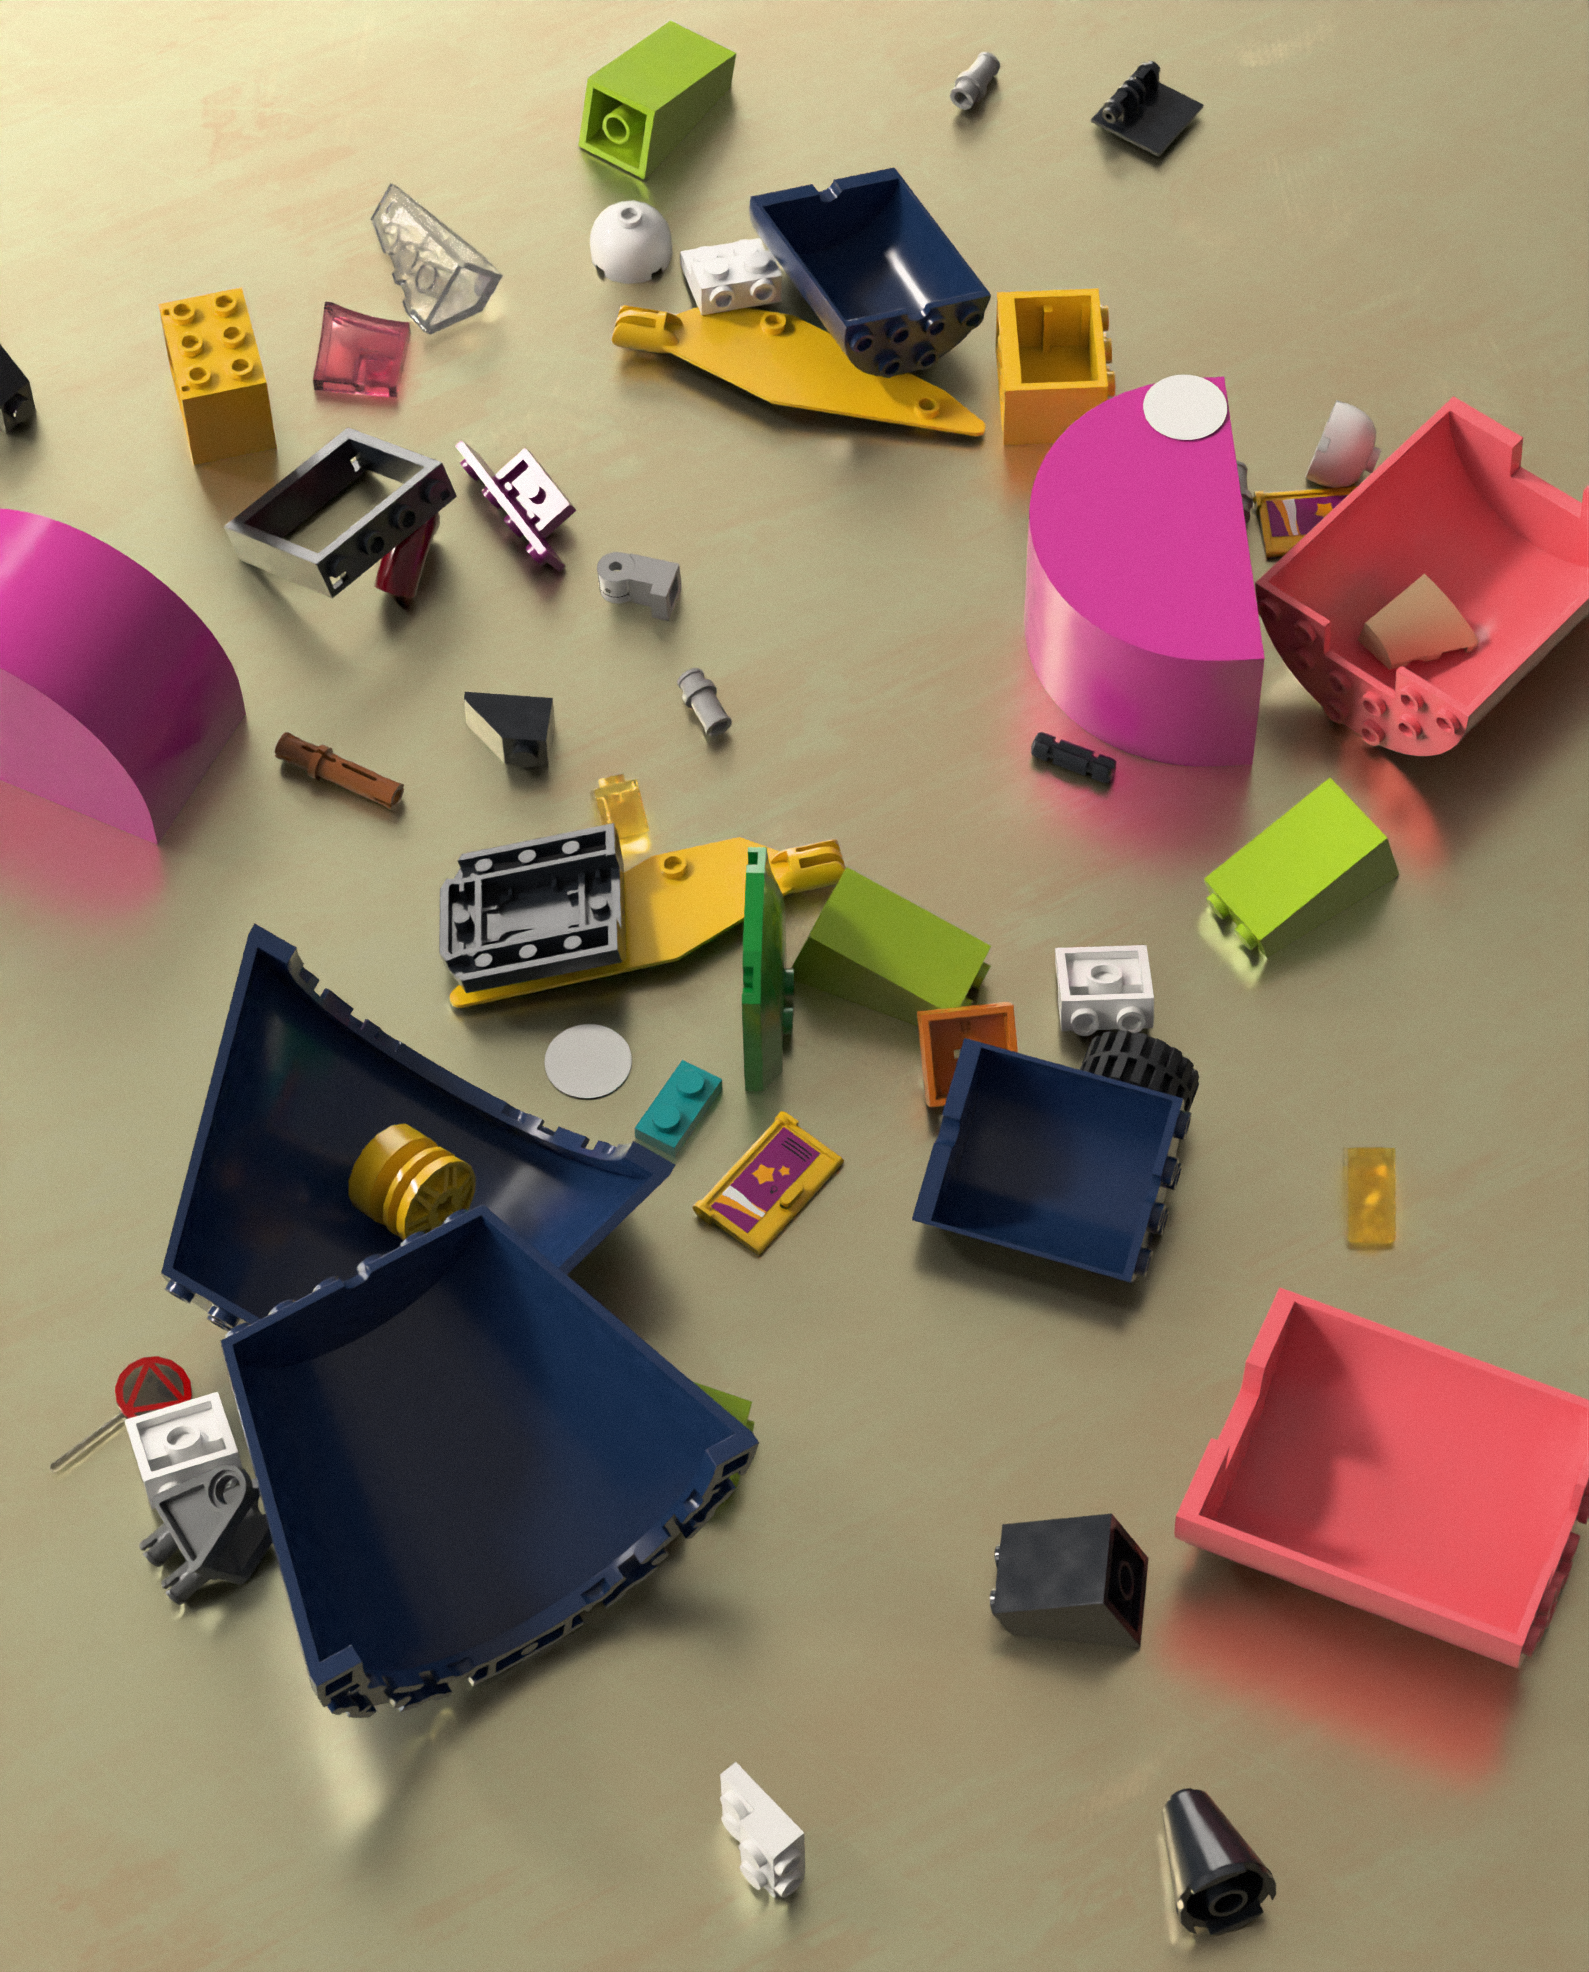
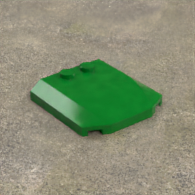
[742,847,795,1091]

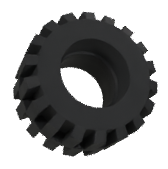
[1080,1031,1200,1112]

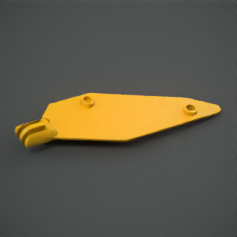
[612,305,986,436]
[450,837,846,1008]

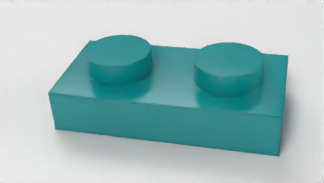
[634,1060,723,1157]

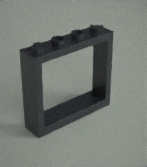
[224,427,457,599]

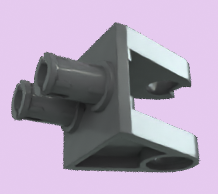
[139,1465,273,1605]

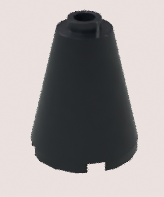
[1162,1788,1276,1935]

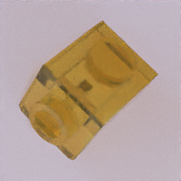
[590,774,650,839]

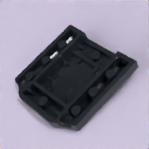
[439,823,626,993]

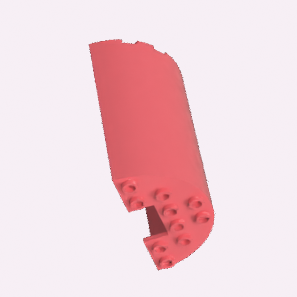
[1255,396,1589,756]
[1174,1287,1589,1669]

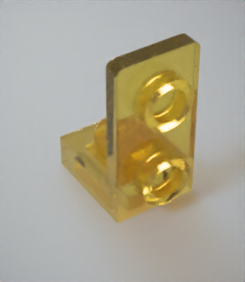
[1343,1147,1396,1243]

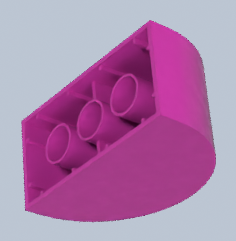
[1024,376,1265,767]
[0,509,246,845]

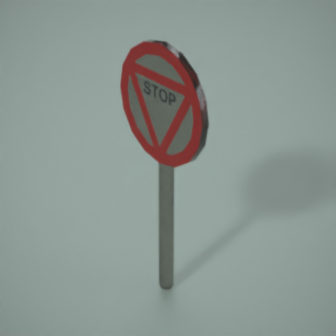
[50,1356,192,1472]

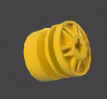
[348,1124,476,1241]

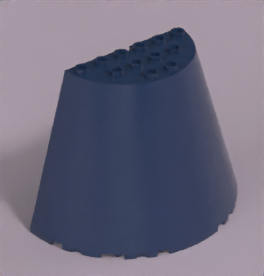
[161,924,675,1332]
[220,1204,759,1718]

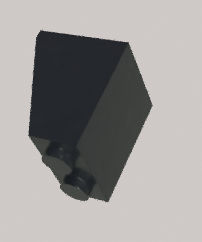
[990,1513,1149,1648]

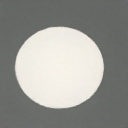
[1143,375,1227,440]
[544,1024,632,1099]

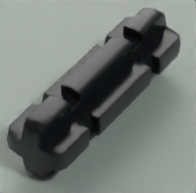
[1031,732,1117,783]

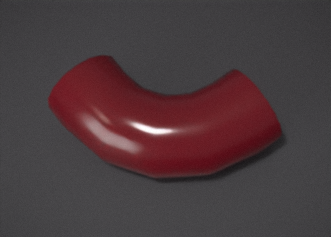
[374,512,440,598]

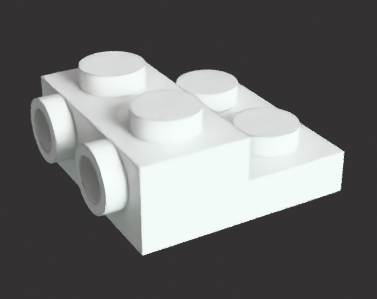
[680,238,782,315]
[1055,945,1154,1036]
[124,1392,243,1509]
[720,1762,805,1898]

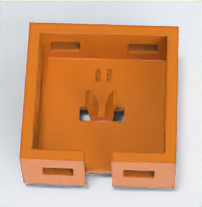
[917,1002,1018,1107]

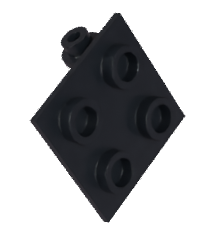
[1091,61,1204,157]

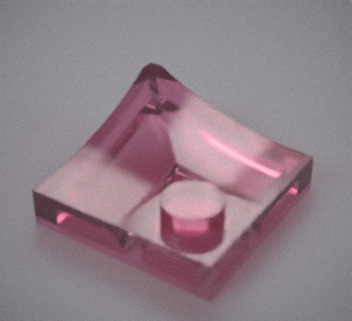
[313,301,411,398]

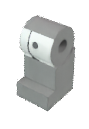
[597,552,682,621]

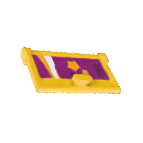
[1253,486,1357,558]
[692,1111,844,1255]

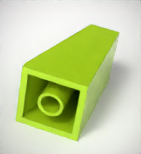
[578,20,736,180]
[1204,777,1399,958]
[791,867,991,1026]

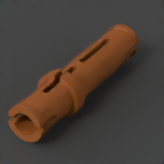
[275,732,404,810]

